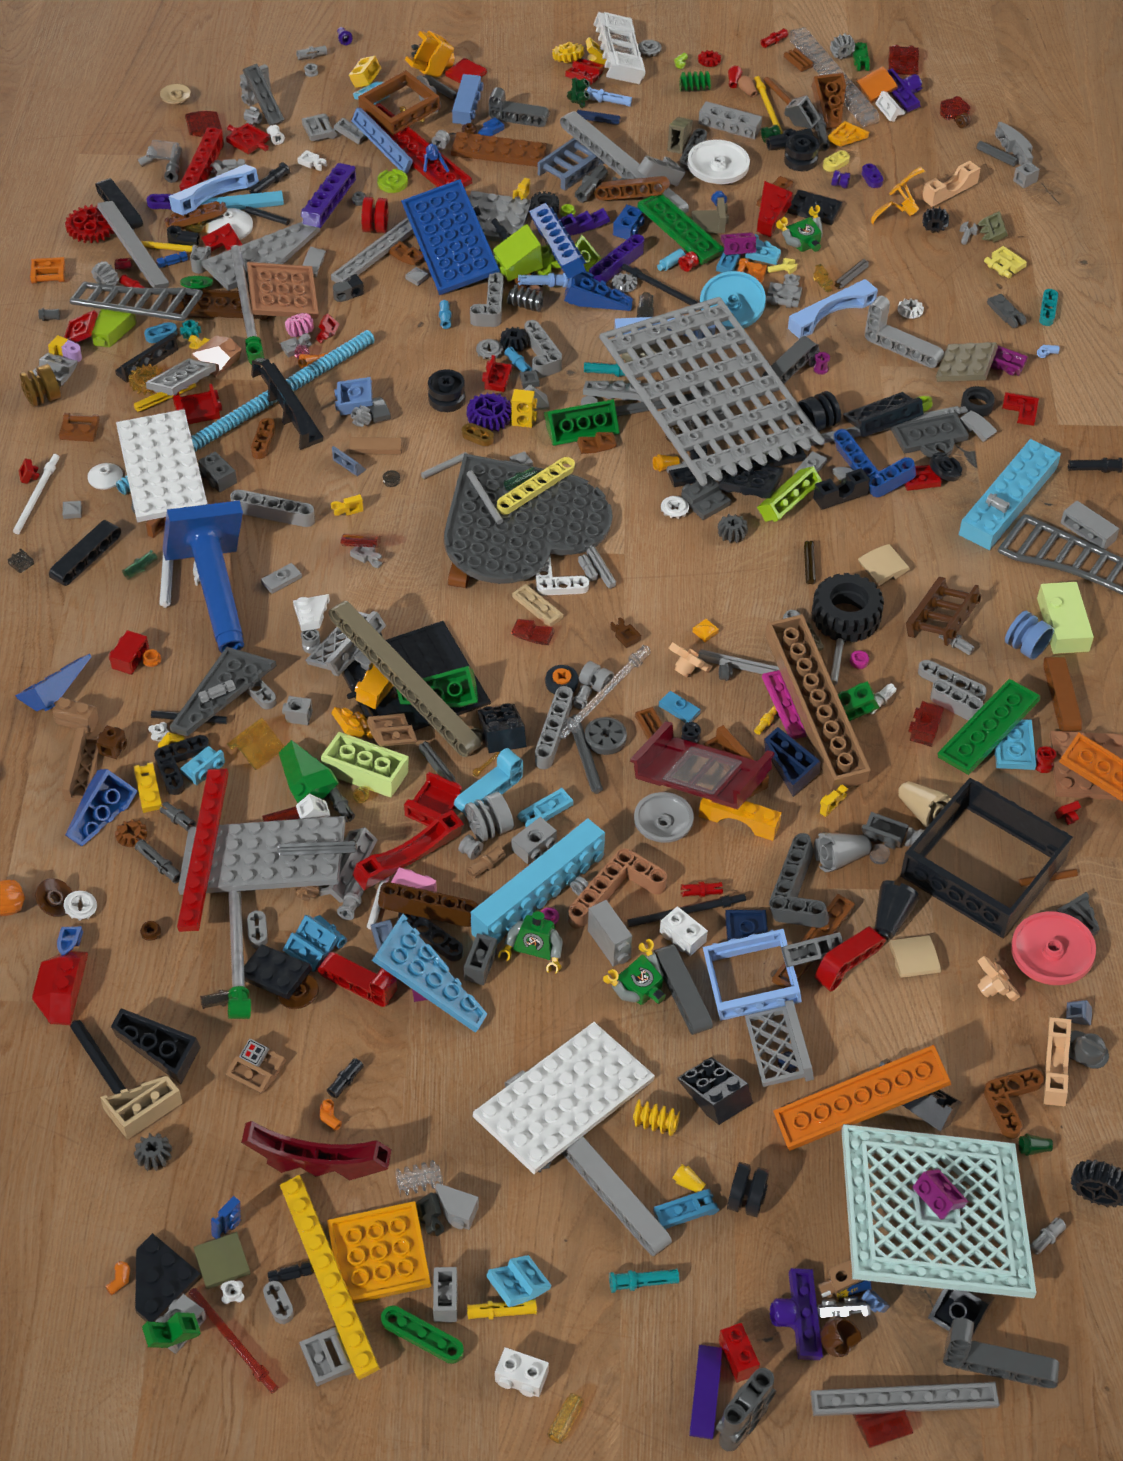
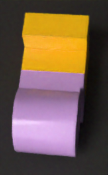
[48,335,82,362]

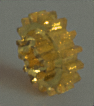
[129,364,163,395]

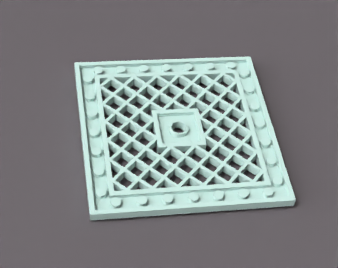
[842,1124,1036,1298]

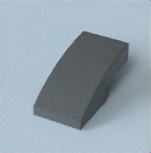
[366,397,391,423]

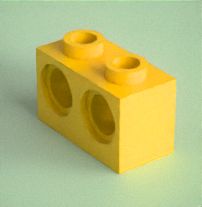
[349,56,382,88]
[511,389,537,428]

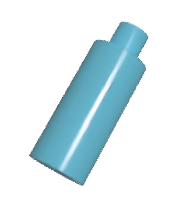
[657,249,686,271]

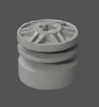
[465,791,514,842]

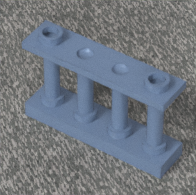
[538,138,604,191]

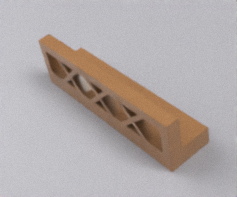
[62,728,99,802]

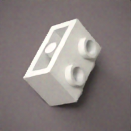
[660,906,708,956]
[495,1347,549,1397]

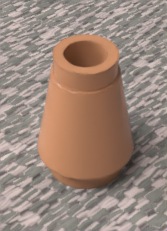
[738,75,758,98]

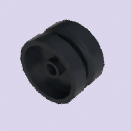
[784,133,820,172]
[428,369,466,413]
[727,1162,770,1218]

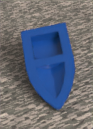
[477,117,504,136]
[57,926,83,956]

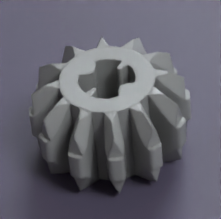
[830,33,855,59]
[91,261,119,286]

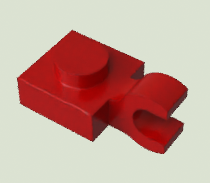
[316,313,339,343]

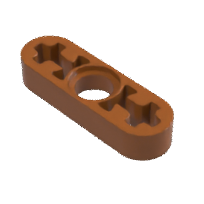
[251,418,275,459]

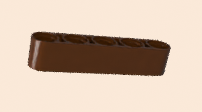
[378,882,479,927]

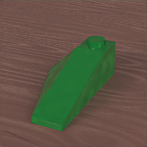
[397,666,478,708]
[279,740,339,803]

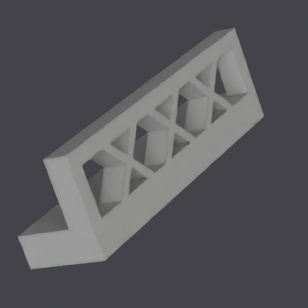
[318,827,378,903]

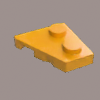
[828,121,869,147]

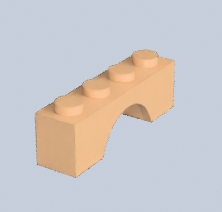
[922,161,981,207]
[1044,1017,1071,1106]

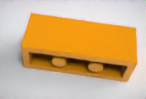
[355,664,394,710]

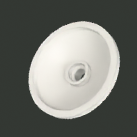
[205,208,253,240]

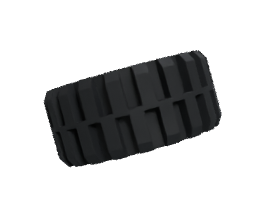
[811,573,884,643]

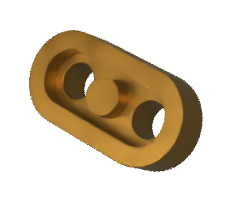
[462,423,494,446]

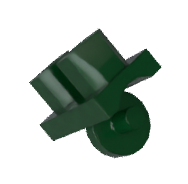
[567,77,590,108]

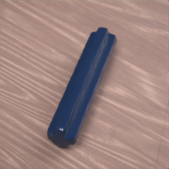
[577,110,620,125]

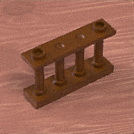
[906,577,981,646]

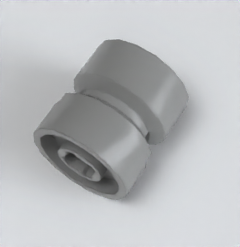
[579,661,614,694]

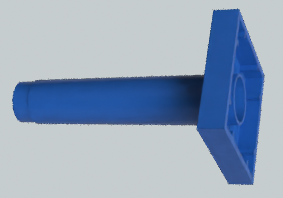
[162,500,244,653]

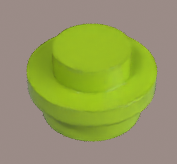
[560,204,576,217]

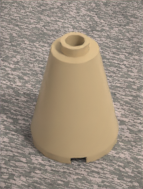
[898,781,952,828]

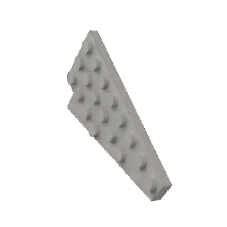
[202,221,320,291]

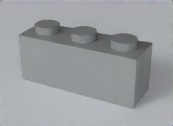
[1061,501,1120,550]

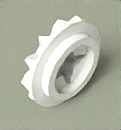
[897,298,924,318]
[661,496,689,519]
[64,891,97,921]

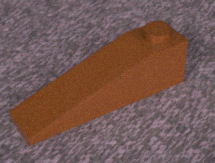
[811,73,846,130]

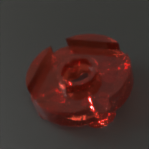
[940,96,970,122]

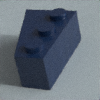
[764,727,820,797]

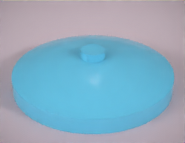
[700,271,766,330]

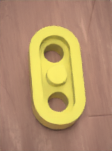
[823,150,850,172]

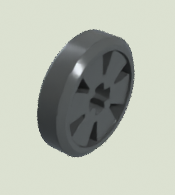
[585,717,627,755]

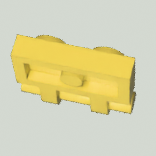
[984,246,1027,279]

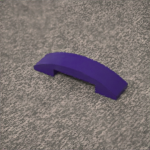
[689,1345,722,1439]

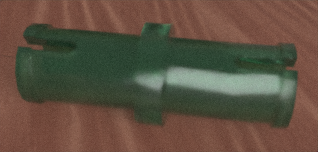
[504,467,537,491]
[122,550,158,580]

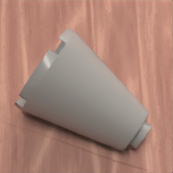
[814,832,872,872]

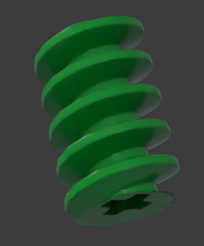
[679,71,711,92]

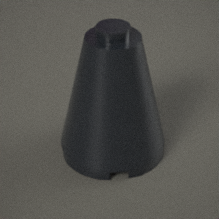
[874,880,920,940]

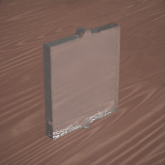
[146,140,179,160]

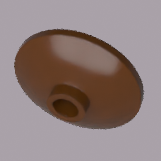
[35,878,72,917]
[277,975,319,1009]

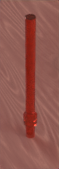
[189,1288,279,1394]

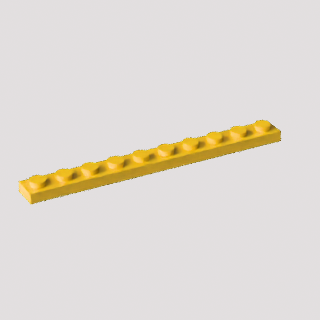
[280,1175,380,1380]

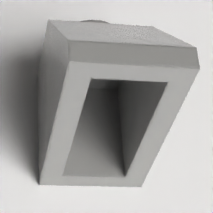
[435,1183,479,1230]

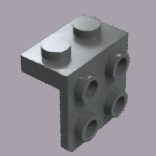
[862,812,909,849]

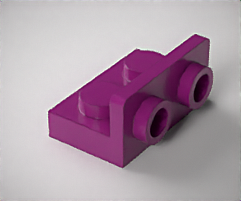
[721,232,756,255]
[913,1169,968,1219]

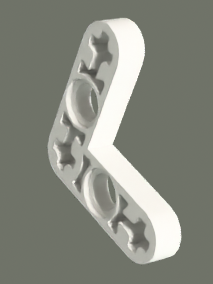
[535,556,589,596]

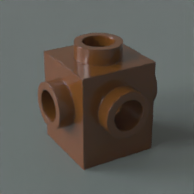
[96,725,127,760]

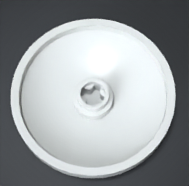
[688,140,750,184]

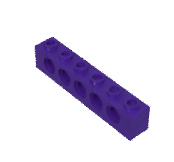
[301,163,356,228]

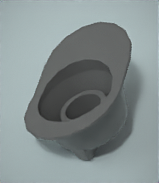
[1069,1031,1109,1069]

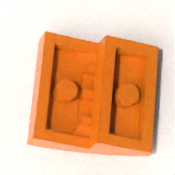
[857,67,898,103]

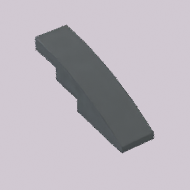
[781,932,843,967]

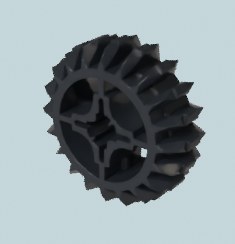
[1071,1159,1123,1207]

